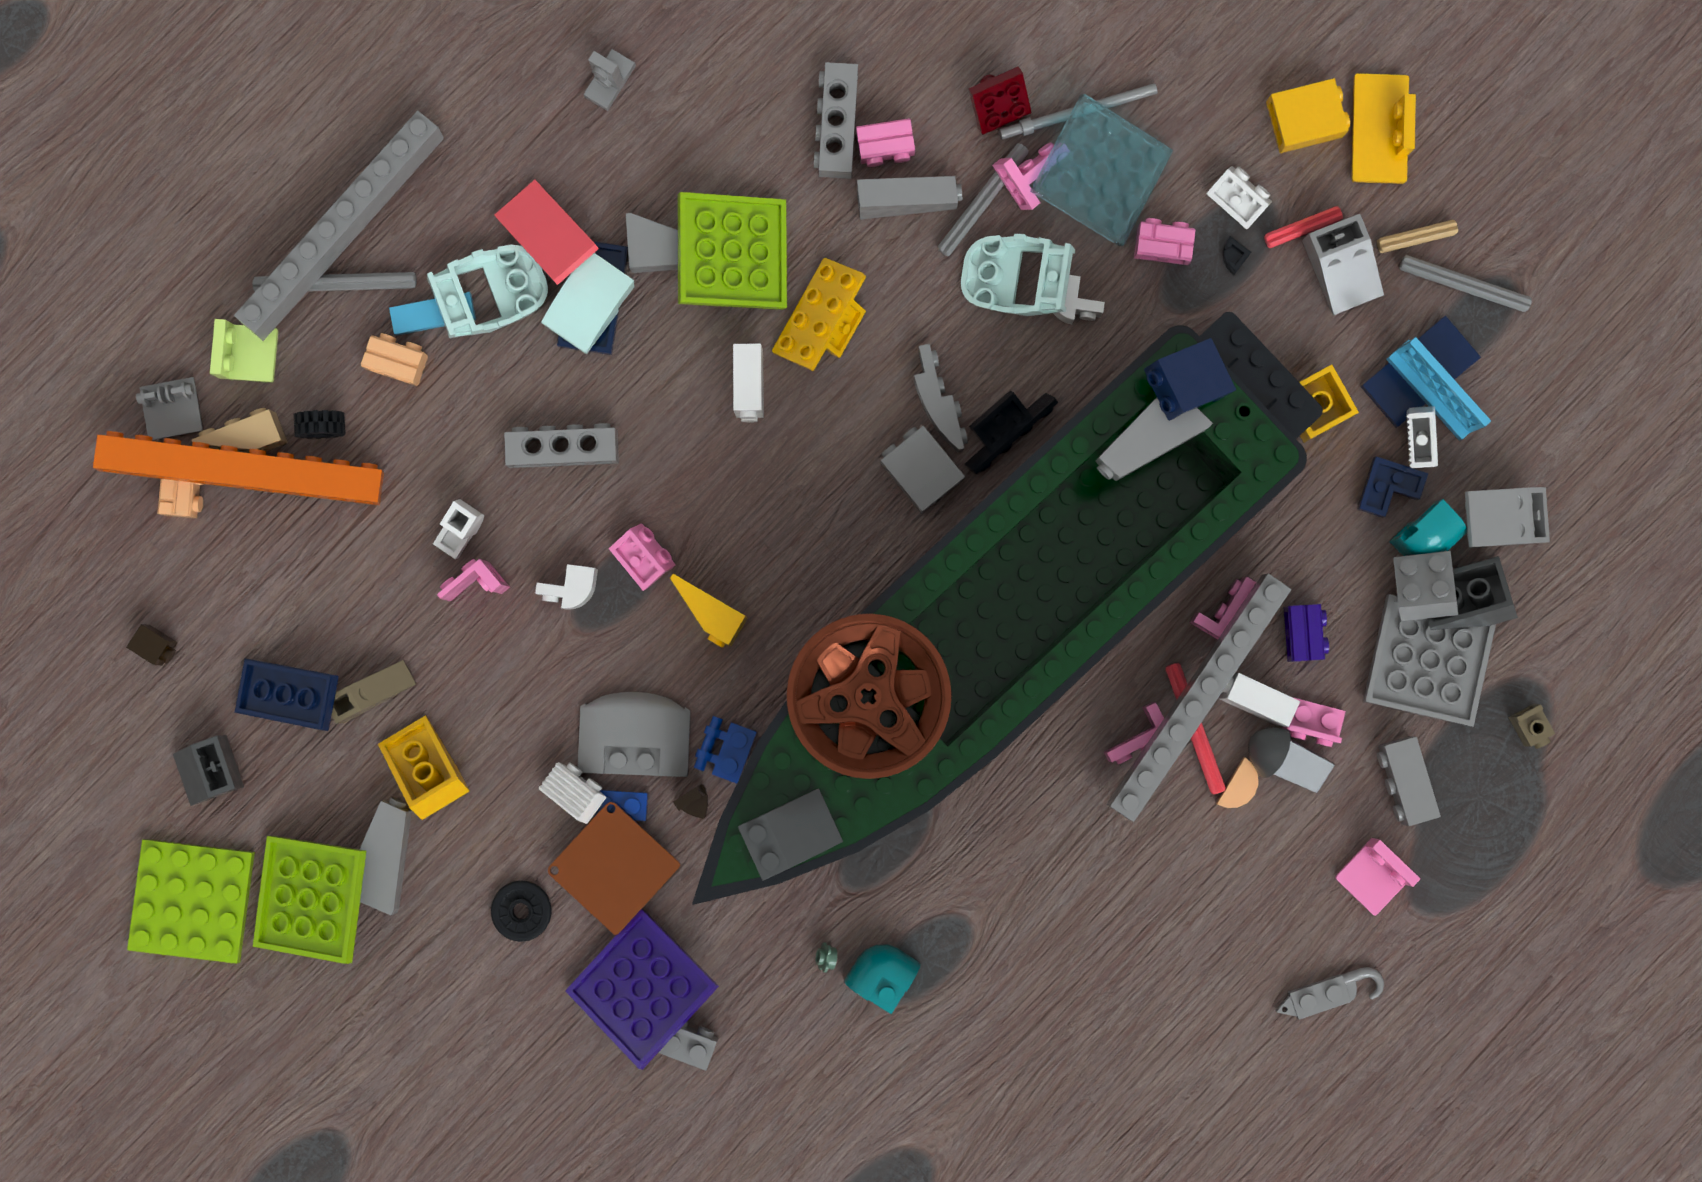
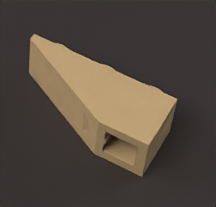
[192,408,288,452]

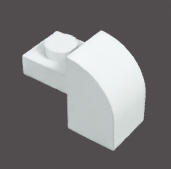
[1053,275,1105,325]
[433,499,484,559]
[535,564,598,610]

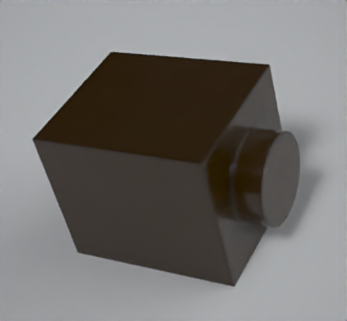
[126,624,178,666]

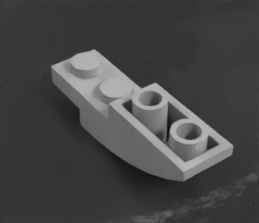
[913,344,968,453]

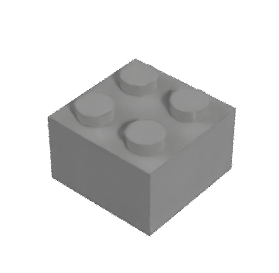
[1393,551,1458,621]

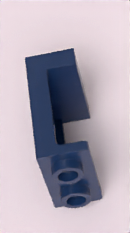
[1144,338,1236,421]

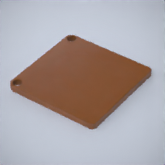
[548,802,681,935]

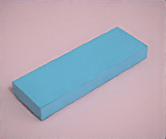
[389,292,476,336]

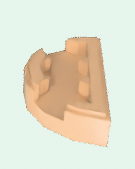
[1216,757,1258,808]

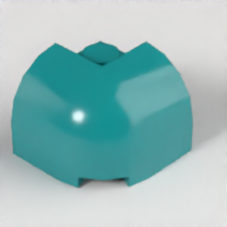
[1389,499,1467,556]
[844,944,921,1014]

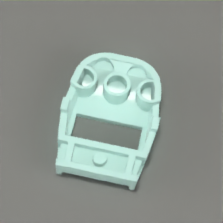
[961,234,1075,316]
[427,245,548,338]

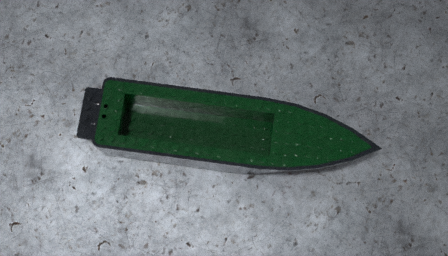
[692,312,1323,905]

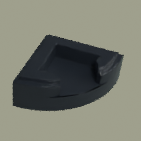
[1223,236,1252,275]

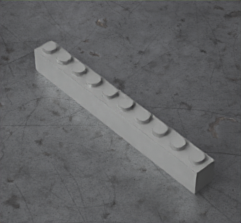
[234,110,444,341]
[1106,573,1292,822]

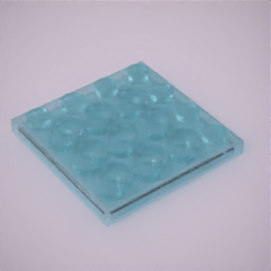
[1030,94,1173,246]

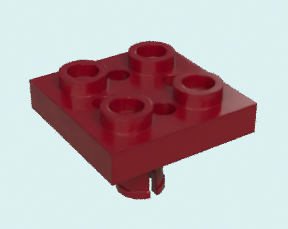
[968,66,1032,135]

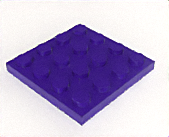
[565,909,719,1070]

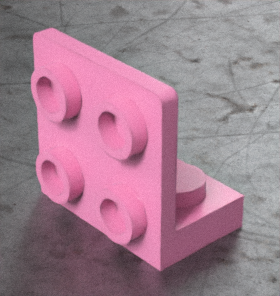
[437,559,510,601]
[1335,838,1420,916]

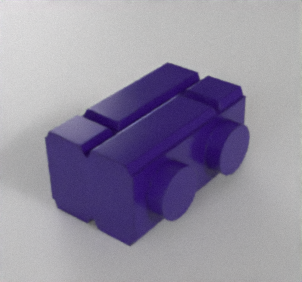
[1283,604,1329,662]

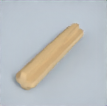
[1377,220,1458,253]

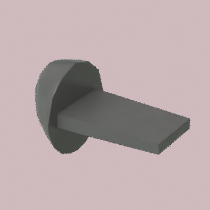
[1248,728,1335,793]

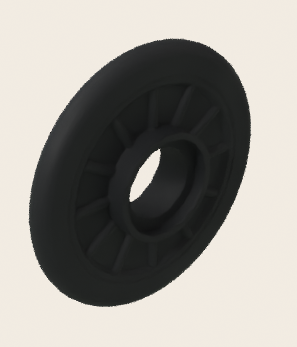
[491,881,552,942]

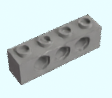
[814,62,858,179]
[504,423,619,468]

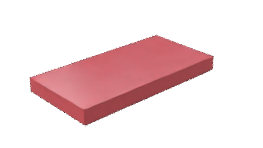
[494,180,599,285]

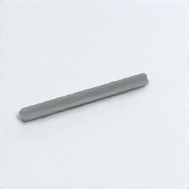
[252,272,417,292]

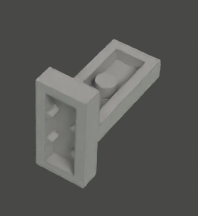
[583,49,636,111]

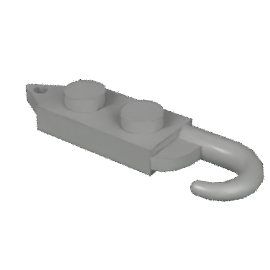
[1276,967,1384,1020]

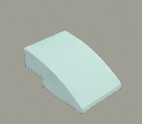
[541,253,634,354]

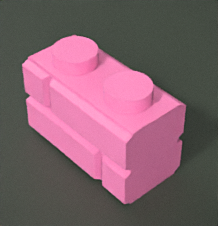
[856,118,915,167]
[1134,218,1196,265]

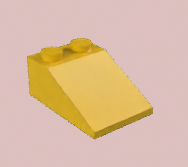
[670,574,748,648]
[378,715,470,820]

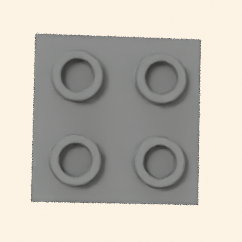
[136,377,203,440]

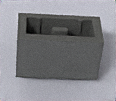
[173,735,244,806]

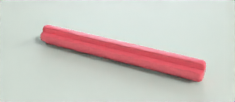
[1165,663,1226,794]

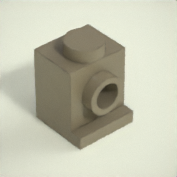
[1508,704,1555,749]

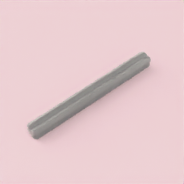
[938,143,1029,256]
[1399,255,1532,312]

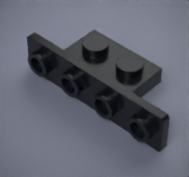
[965,391,1058,474]

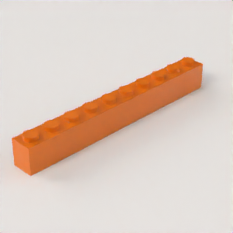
[93,431,384,505]

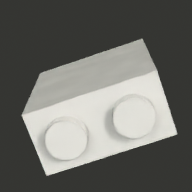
[733,344,764,422]
[1218,673,1300,727]

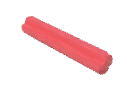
[1264,206,1343,248]

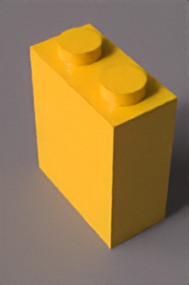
[1266,78,1350,153]

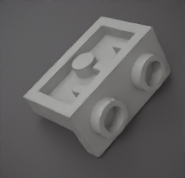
[658,1022,718,1071]

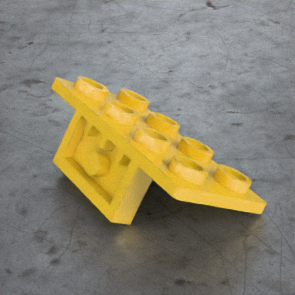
[1351,73,1416,184]
[772,258,866,371]

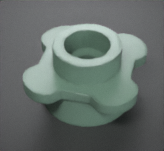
[815,942,837,973]

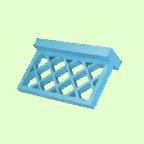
[1386,337,1491,441]

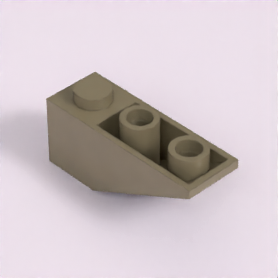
[332,660,416,724]

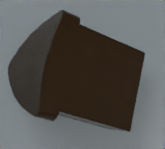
[673,784,708,819]

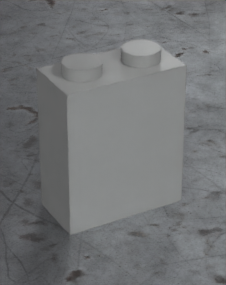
[880,426,965,514]

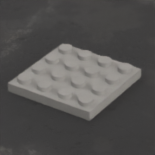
[1363,594,1496,727]

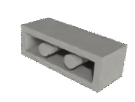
[1377,736,1441,826]

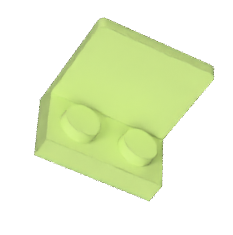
[210,319,278,383]

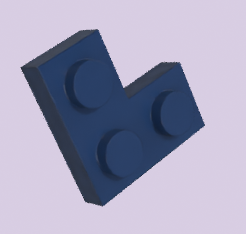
[1357,456,1428,518]

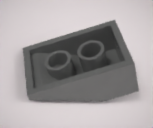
[1427,556,1518,630]
[738,788,843,881]

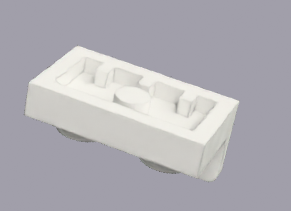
[1206,166,1272,229]

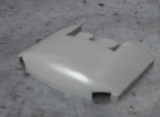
[578,692,691,777]

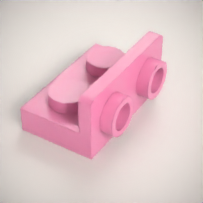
[609,524,675,591]
[1282,697,1346,747]

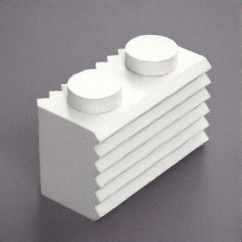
[1406,406,1438,468]
[539,762,606,824]

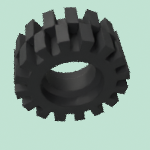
[293,410,345,439]

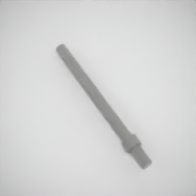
[999,83,1158,140]

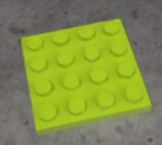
[678,192,787,310]
[253,836,366,964]
[127,839,255,964]

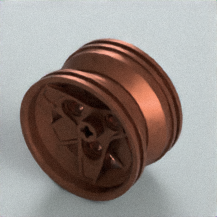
[787,614,951,779]

